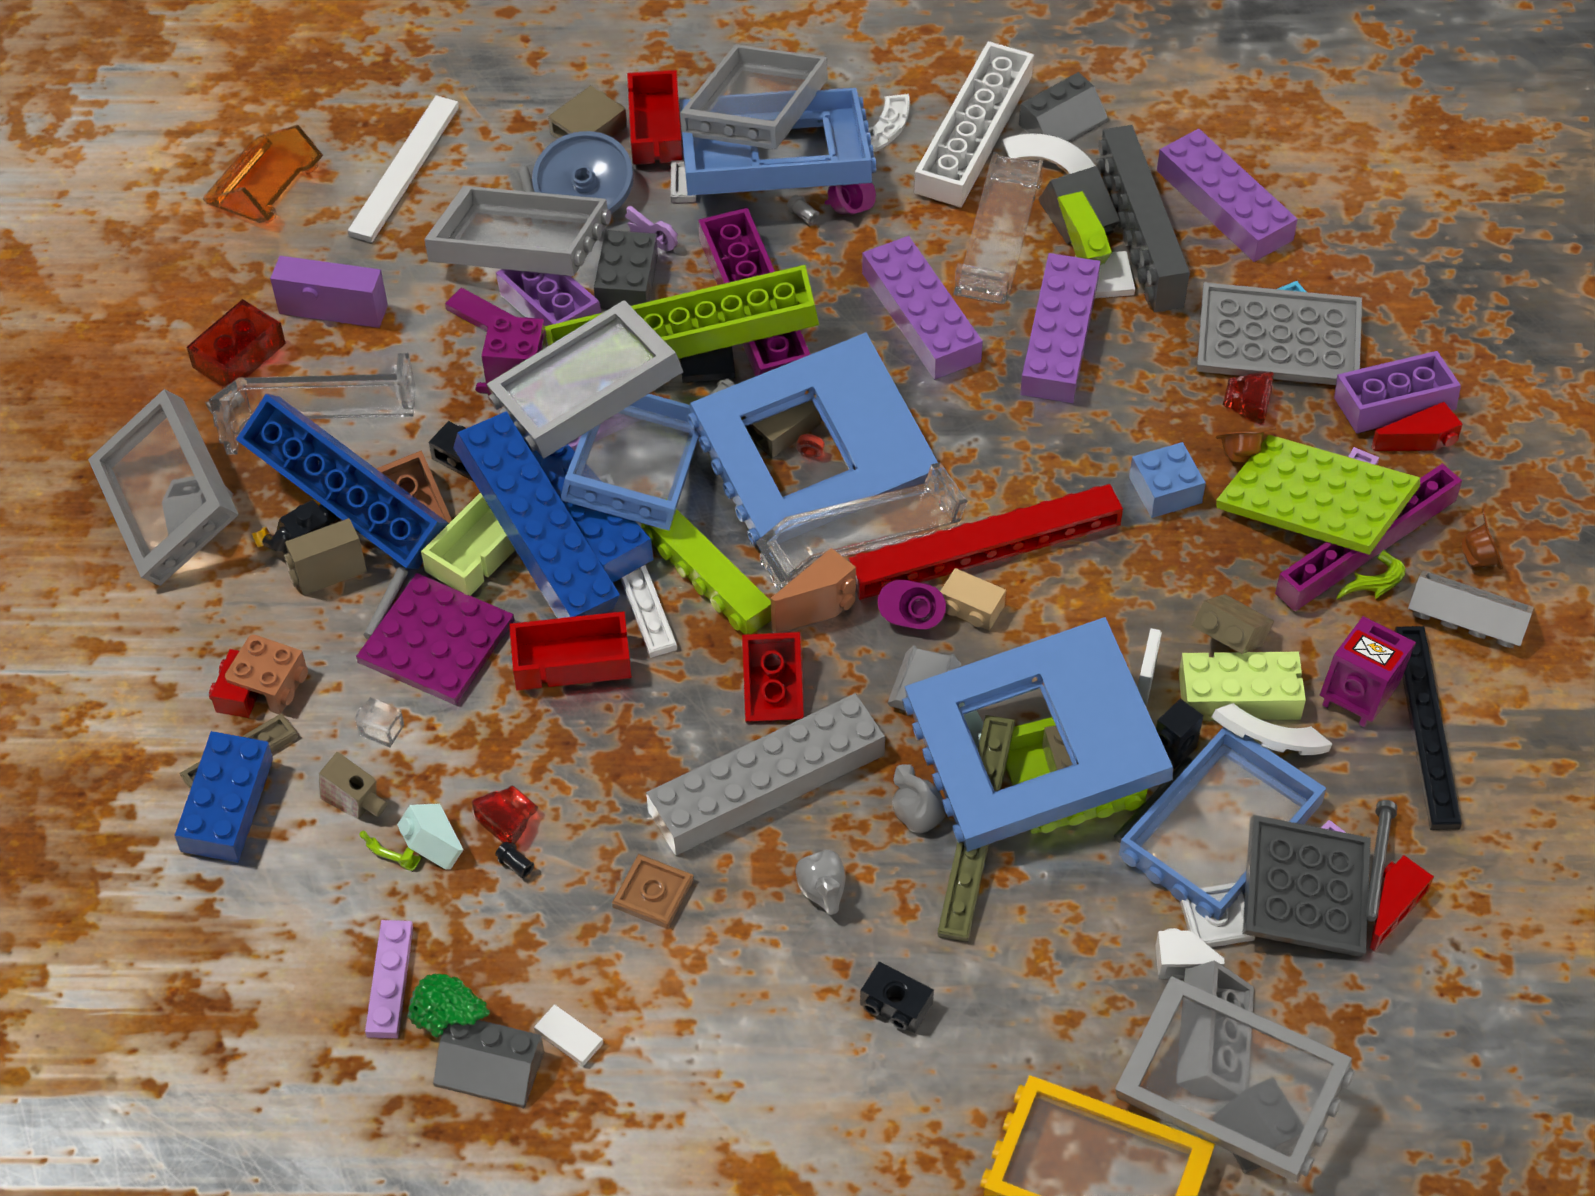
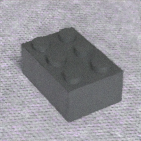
[594,230,658,309]

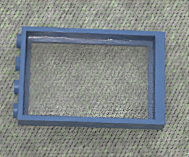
[561,381,700,531]
[1118,727,1326,920]

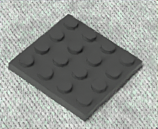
[1242,815,1371,957]

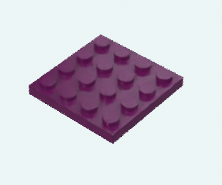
[356,573,515,706]

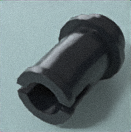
[495,841,534,879]

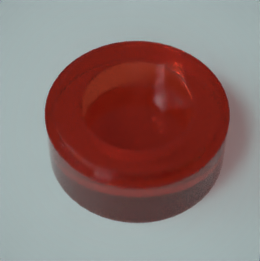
[796,434,825,458]

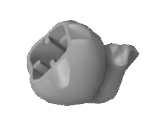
[892,765,946,833]
[795,850,846,915]

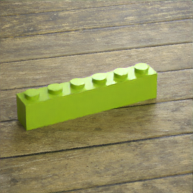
[641,499,771,635]

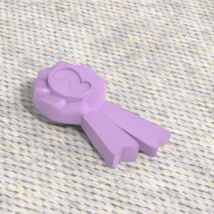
[625,206,678,252]

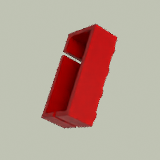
[627,70,682,165]
[509,611,632,691]

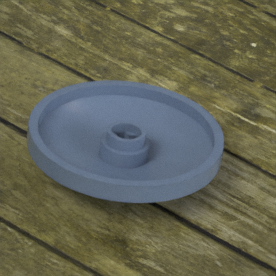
[532,131,634,214]

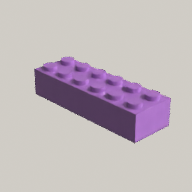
[1157,129,1298,262]
[862,236,983,380]
[1020,253,1101,403]

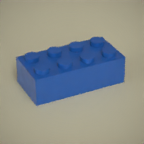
[174,731,273,863]

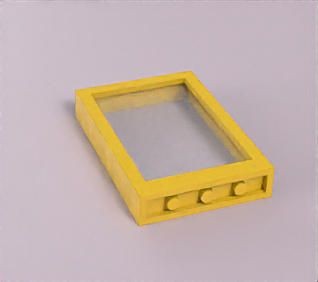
[980,1075,1215,1196]

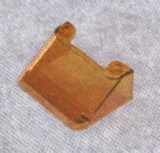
[203,125,323,224]

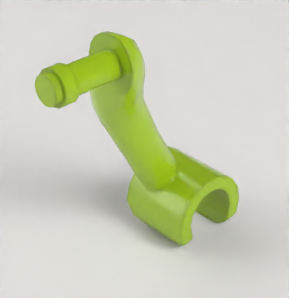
[359,831,422,871]

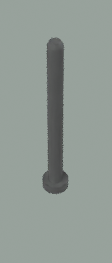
[1365,800,1398,922]

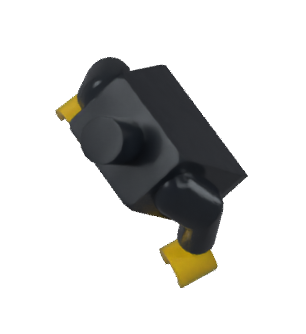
[251,499,338,554]

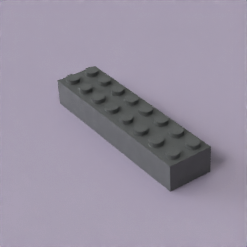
[1096,125,1190,313]

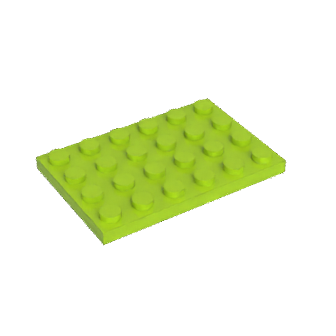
[1216,435,1420,555]

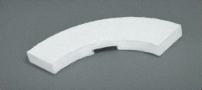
[868,94,910,153]
[1002,134,1095,175]
[1212,703,1332,755]

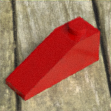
[1371,402,1463,451]
[1369,855,1434,952]

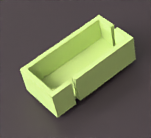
[421,492,515,596]
[1178,652,1306,721]

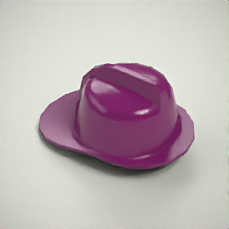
[824,183,876,214]
[878,580,946,629]

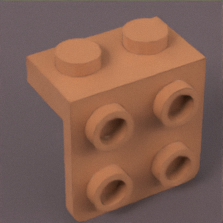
[225,635,308,714]

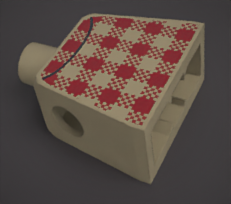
[319,752,388,819]

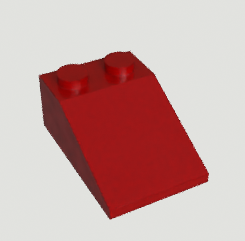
[742,632,804,722]

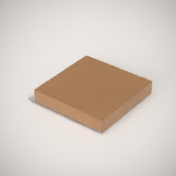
[612,854,694,929]

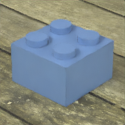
[1129,442,1206,518]

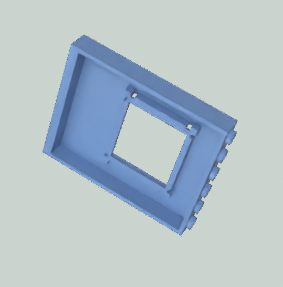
[679,88,876,196]
[687,333,941,553]
[902,617,1173,852]

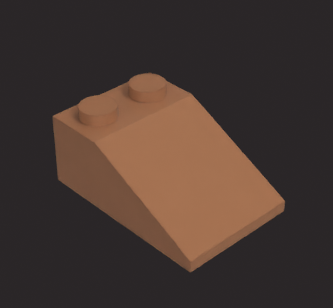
[376,450,452,523]
[771,548,856,633]

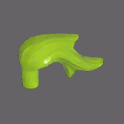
[1336,550,1406,599]

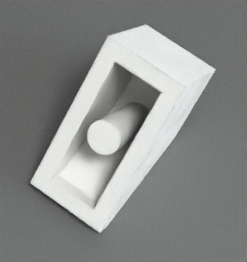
[1155,928,1225,979]

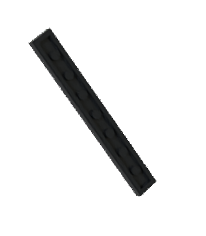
[1394,626,1462,830]

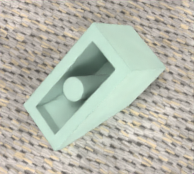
[397,804,463,870]

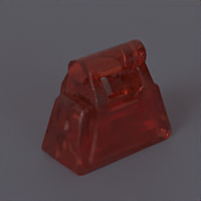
[1223,372,1274,425]
[472,785,538,844]

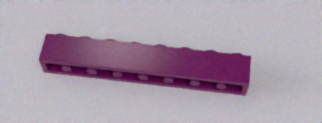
[1275,463,1462,612]

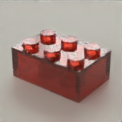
[186,299,286,388]

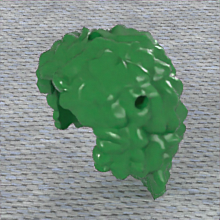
[407,974,490,1038]

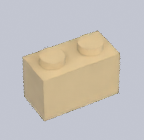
[940,568,1006,631]

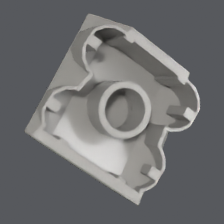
[888,645,961,710]

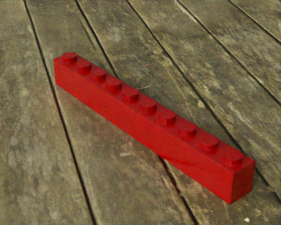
[848,484,1123,600]

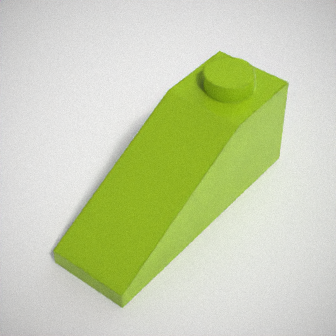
[1057,191,1112,265]

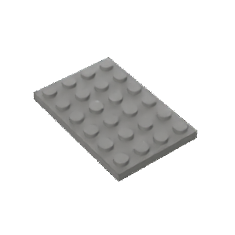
[1196,282,1362,385]

